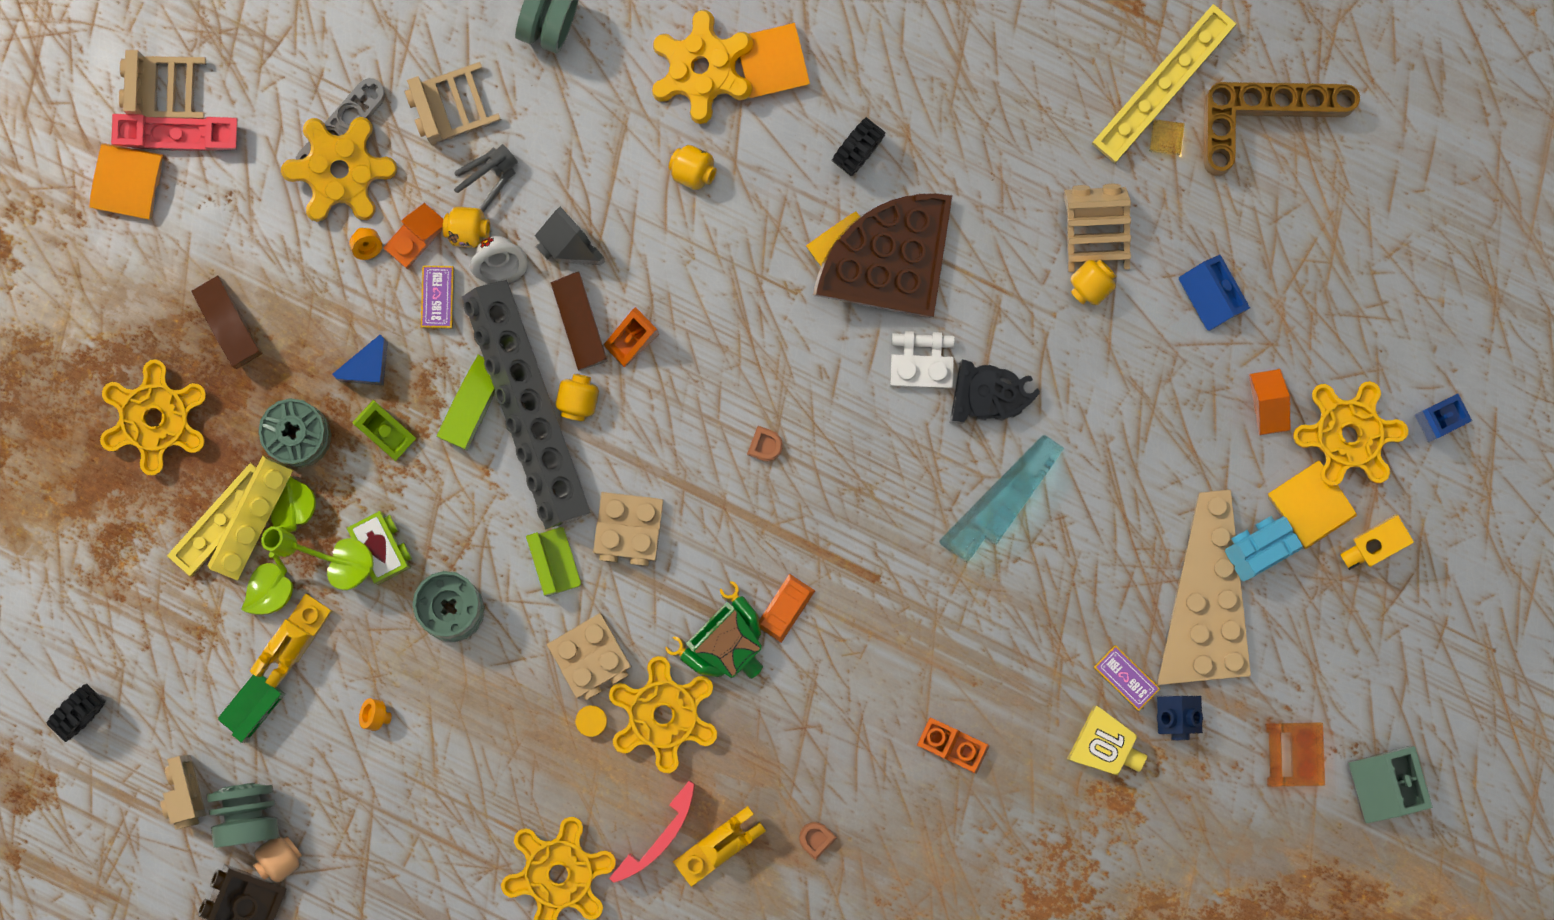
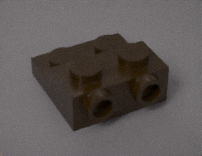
[198,864,287,920]

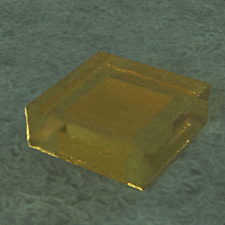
[1149,119,1185,155]

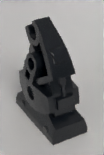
[949,359,1040,424]

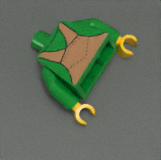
[665,581,763,679]

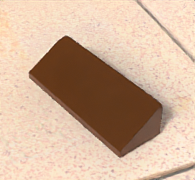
[551,271,608,371]

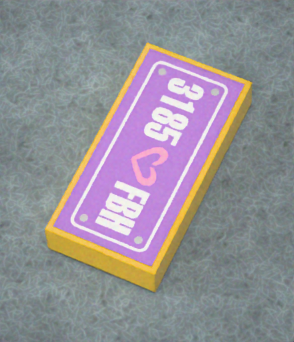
[421,266,454,329]
[1093,645,1160,711]

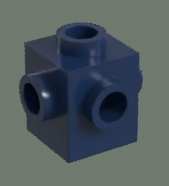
[1157,696,1203,740]

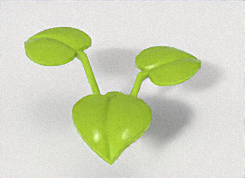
[241,476,374,615]

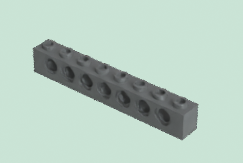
[462,280,591,530]

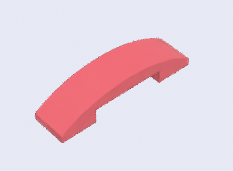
[111,114,238,151]
[609,780,695,883]

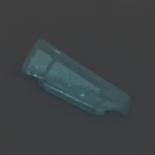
[939,435,1064,563]

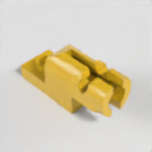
[250,593,333,688]
[673,806,766,887]

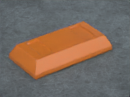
[759,574,815,643]

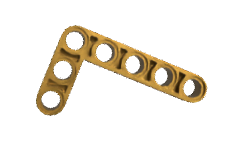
[1204,82,1360,176]

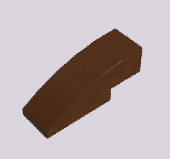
[191,275,263,369]

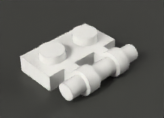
[890,331,954,389]

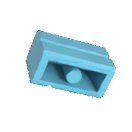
[1225,516,1303,581]

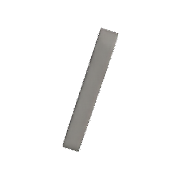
[296,78,386,160]

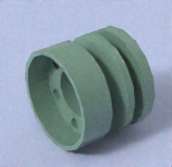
[258,398,332,468]
[412,571,485,642]
[206,783,280,848]

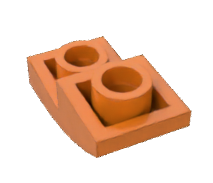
[917,717,990,774]

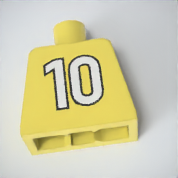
[1067,706,1147,775]

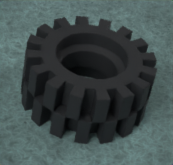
[832,117,886,176]
[47,684,105,742]

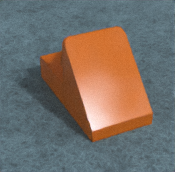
[383,203,444,270]

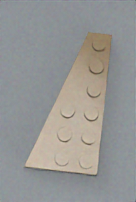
[1156,490,1251,685]

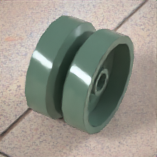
[515,0,579,54]

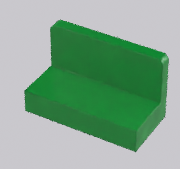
[218,675,286,743]

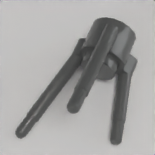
[454,144,518,212]

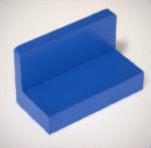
[1179,255,1250,331]

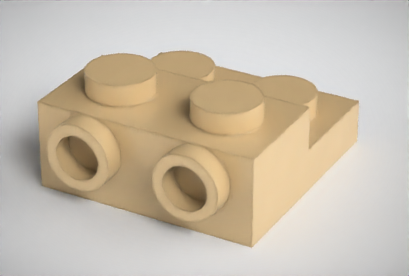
[593,492,664,566]
[546,613,632,700]
[161,755,207,830]

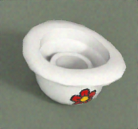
[469,236,528,284]

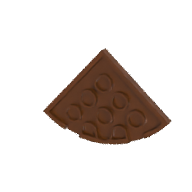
[813,194,952,318]

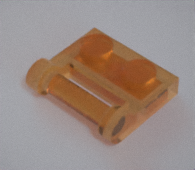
[1265,723,1325,787]

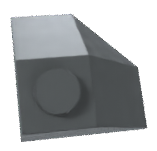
[535,206,605,265]

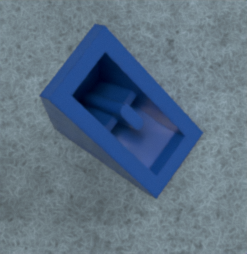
[332,335,388,386]
[1415,394,1472,443]

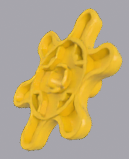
[652,10,753,124]
[281,117,397,222]
[100,359,206,476]
[1293,381,1408,486]
[609,656,717,773]
[501,817,616,920]

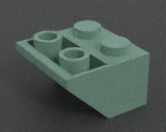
[1348,746,1433,823]

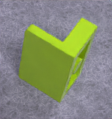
[526,527,581,597]

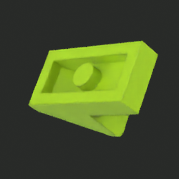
[352,400,416,461]

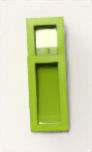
[436,355,495,451]

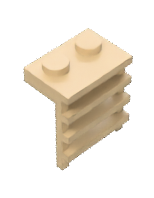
[119,50,206,119]
[405,62,501,145]
[1064,184,1131,272]

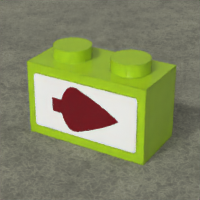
[346,511,412,585]

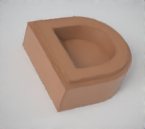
[747,426,783,462]
[799,822,837,860]

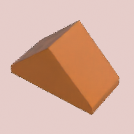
[603,307,659,367]
[1249,369,1291,435]

